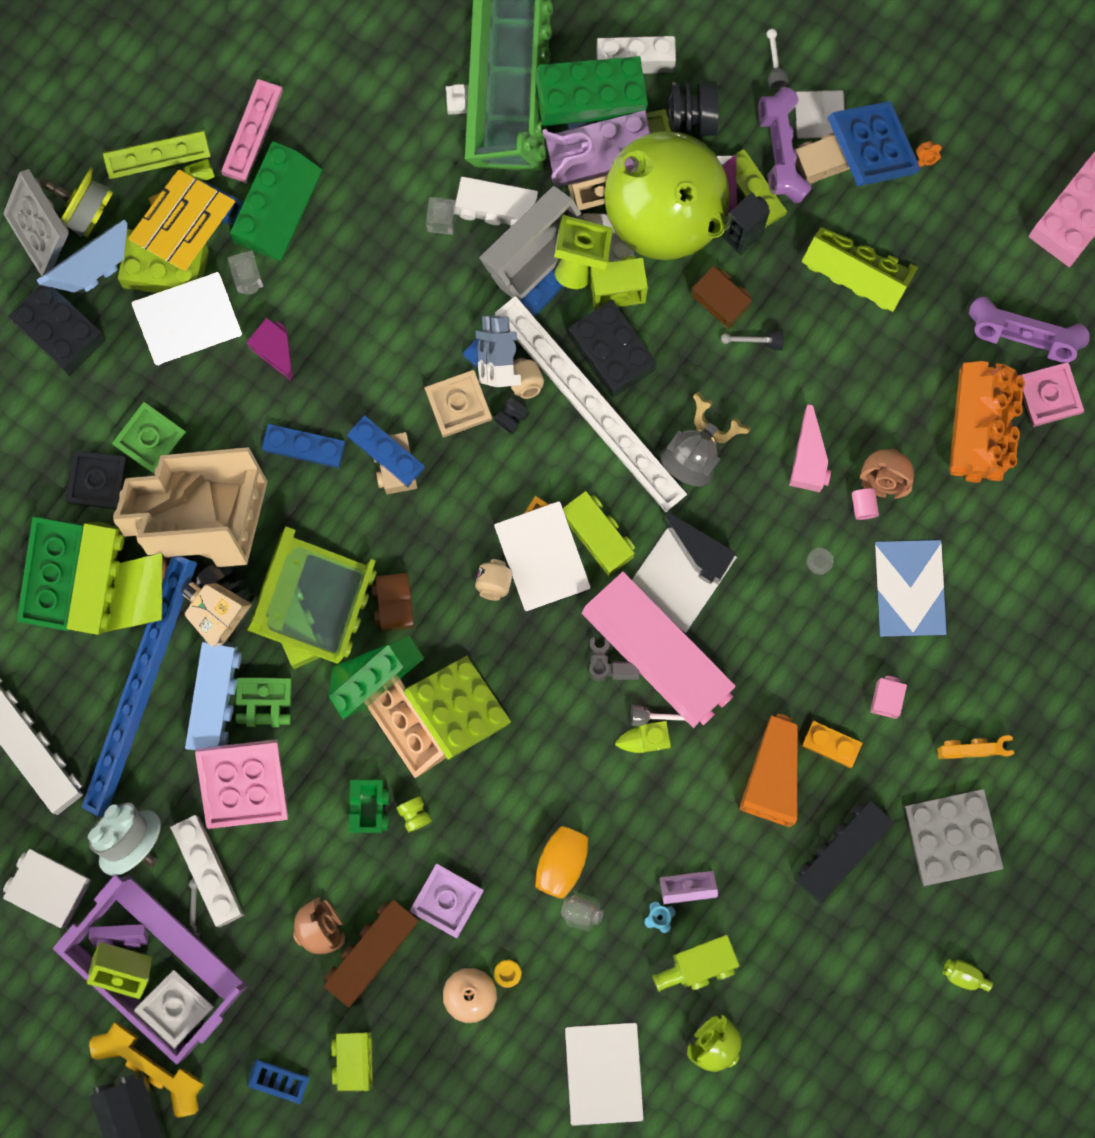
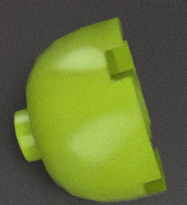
[687,1015,742,1072]

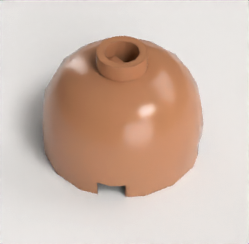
[860,449,914,498]
[293,897,345,954]

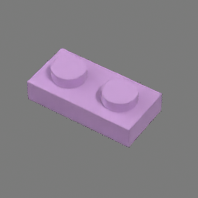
[660,871,718,904]

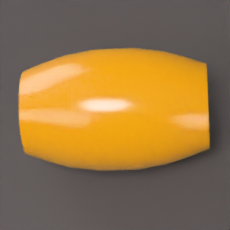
[535,826,588,899]

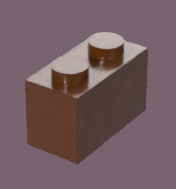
[691,266,752,329]

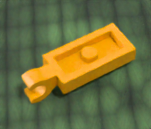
[937,735,1014,759]

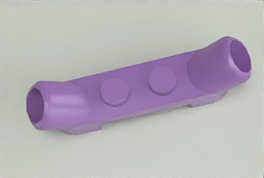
[758,87,811,203]
[969,297,1090,362]

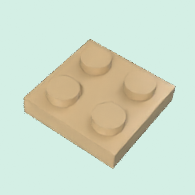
[425,370,492,438]

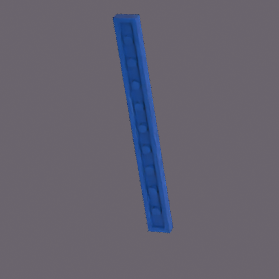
[82,556,197,817]

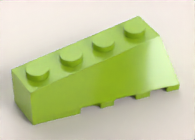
[802,227,918,312]
[67,521,124,635]

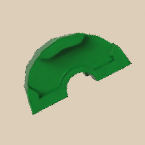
[349,780,389,833]

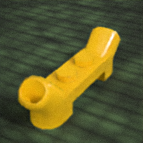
[90,1022,204,1117]

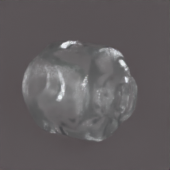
[561,892,604,932]

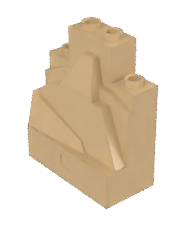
[113,447,267,567]

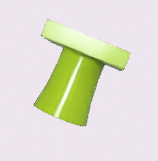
[554,215,613,289]

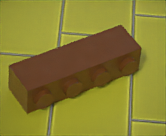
[323,900,420,1007]

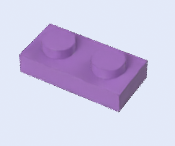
[89,925,149,949]

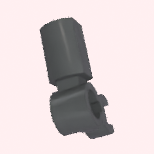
[589,637,639,682]

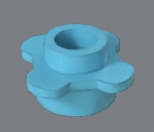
[645,902,675,933]

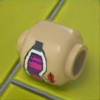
[475,559,513,601]

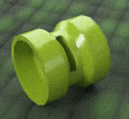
[396,797,432,833]

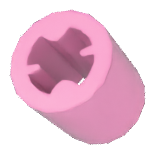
[852,489,879,520]

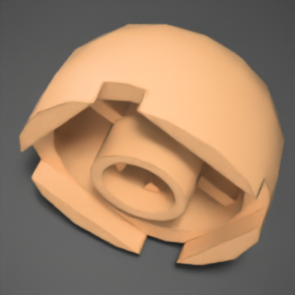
[443,968,497,1023]

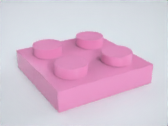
[1022,362,1084,427]

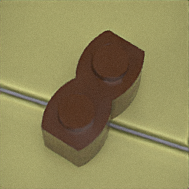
[372,573,414,632]

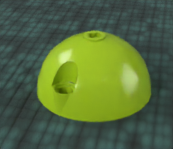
[605,131,730,260]

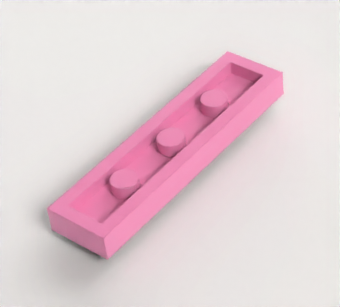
[221,79,283,183]

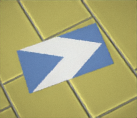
[875,540,946,637]

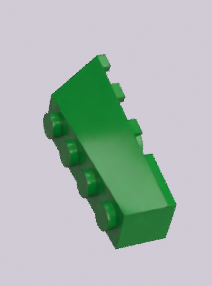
[329,636,424,719]

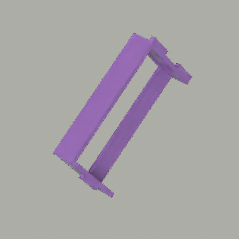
[53,874,249,1064]

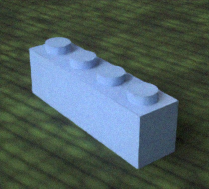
[185,641,242,750]

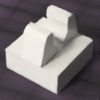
[446,84,469,115]

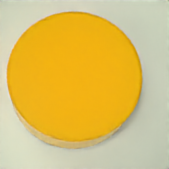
[494,960,521,988]

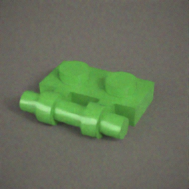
[236,678,292,727]

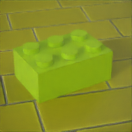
[118,229,209,293]

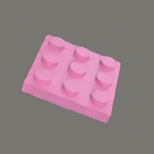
[195,739,288,829]

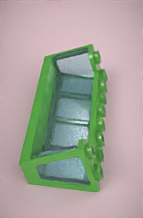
[465,0,553,170]

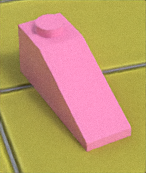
[789,405,831,492]

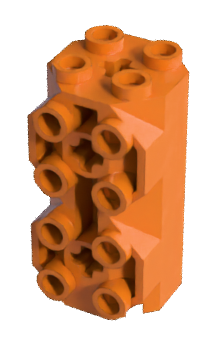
[949,361,1025,483]

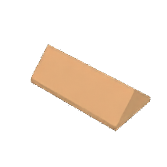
[368,679,446,778]

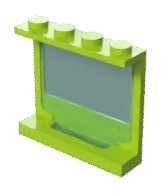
[247,526,377,664]

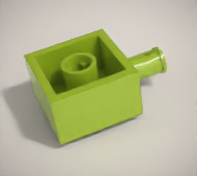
[652,935,739,992]

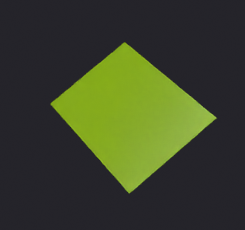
[105,553,162,632]

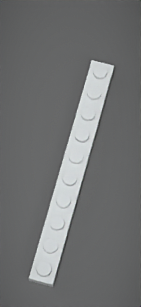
[495,296,687,512]

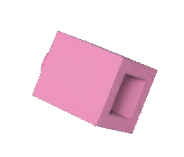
[870,676,907,719]

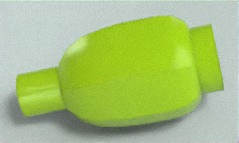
[942,959,993,992]

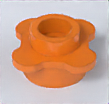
[916,142,942,167]

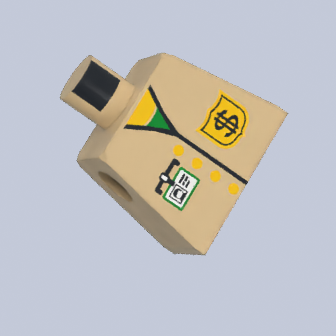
[182,582,252,647]

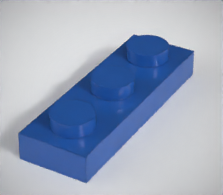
[347,415,425,488]
[262,424,346,468]

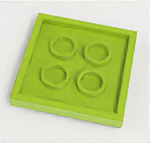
[403,656,511,760]

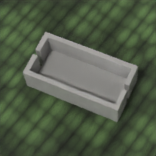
[479,186,586,301]

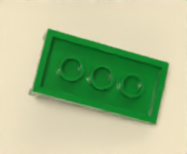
[17,515,84,631]

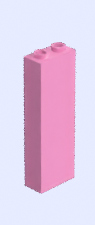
[582,572,736,728]

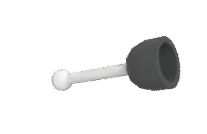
[767,29,789,89]
[630,705,687,726]

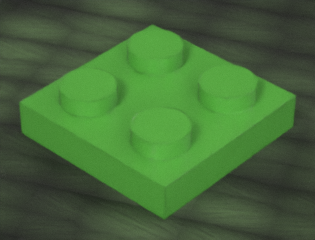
[112,402,187,475]

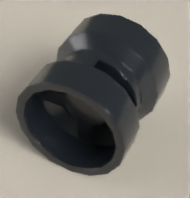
[493,398,530,434]

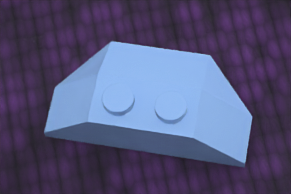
[37,220,127,292]

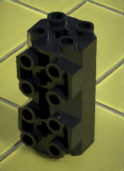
[90,1073,166,1138]

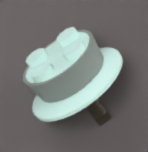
[88,803,161,875]

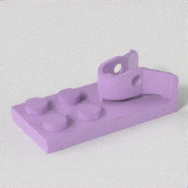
[542,111,650,187]

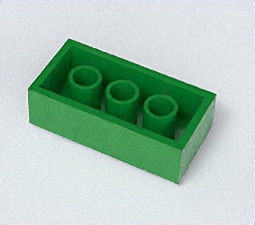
[535,56,648,126]

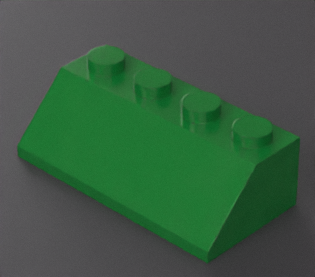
[230,141,323,262]

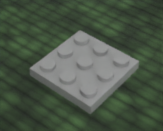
[3,169,69,276]
[904,789,1003,886]

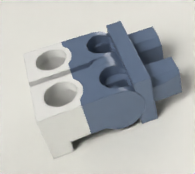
[476,315,521,387]

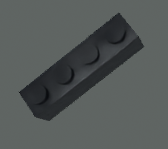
[795,801,895,904]

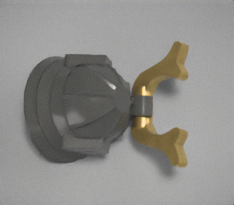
[660,392,751,487]

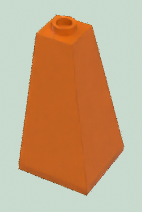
[739,714,797,828]

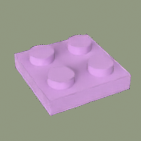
[409,864,484,938]

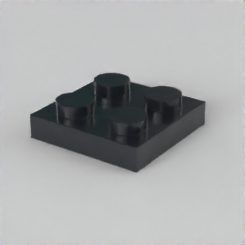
[65,451,128,510]

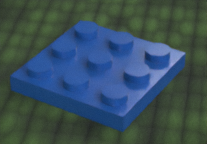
[827,101,921,186]

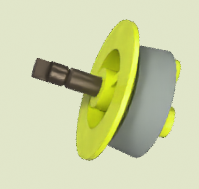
[39,167,113,237]

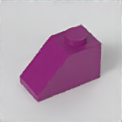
[247,318,293,380]

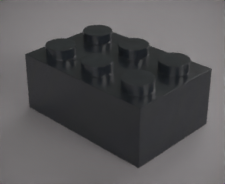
[8,285,106,377]
[568,299,657,399]

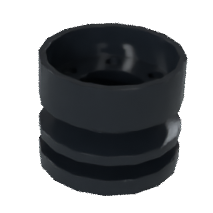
[668,81,718,136]
[190,563,256,603]

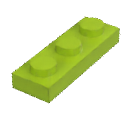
[734,149,787,227]

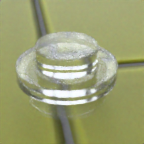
[807,548,833,575]

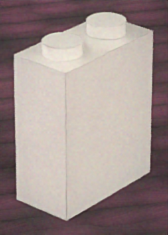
[3,849,92,929]

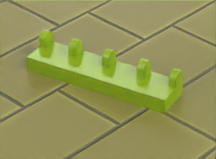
[103,130,211,179]

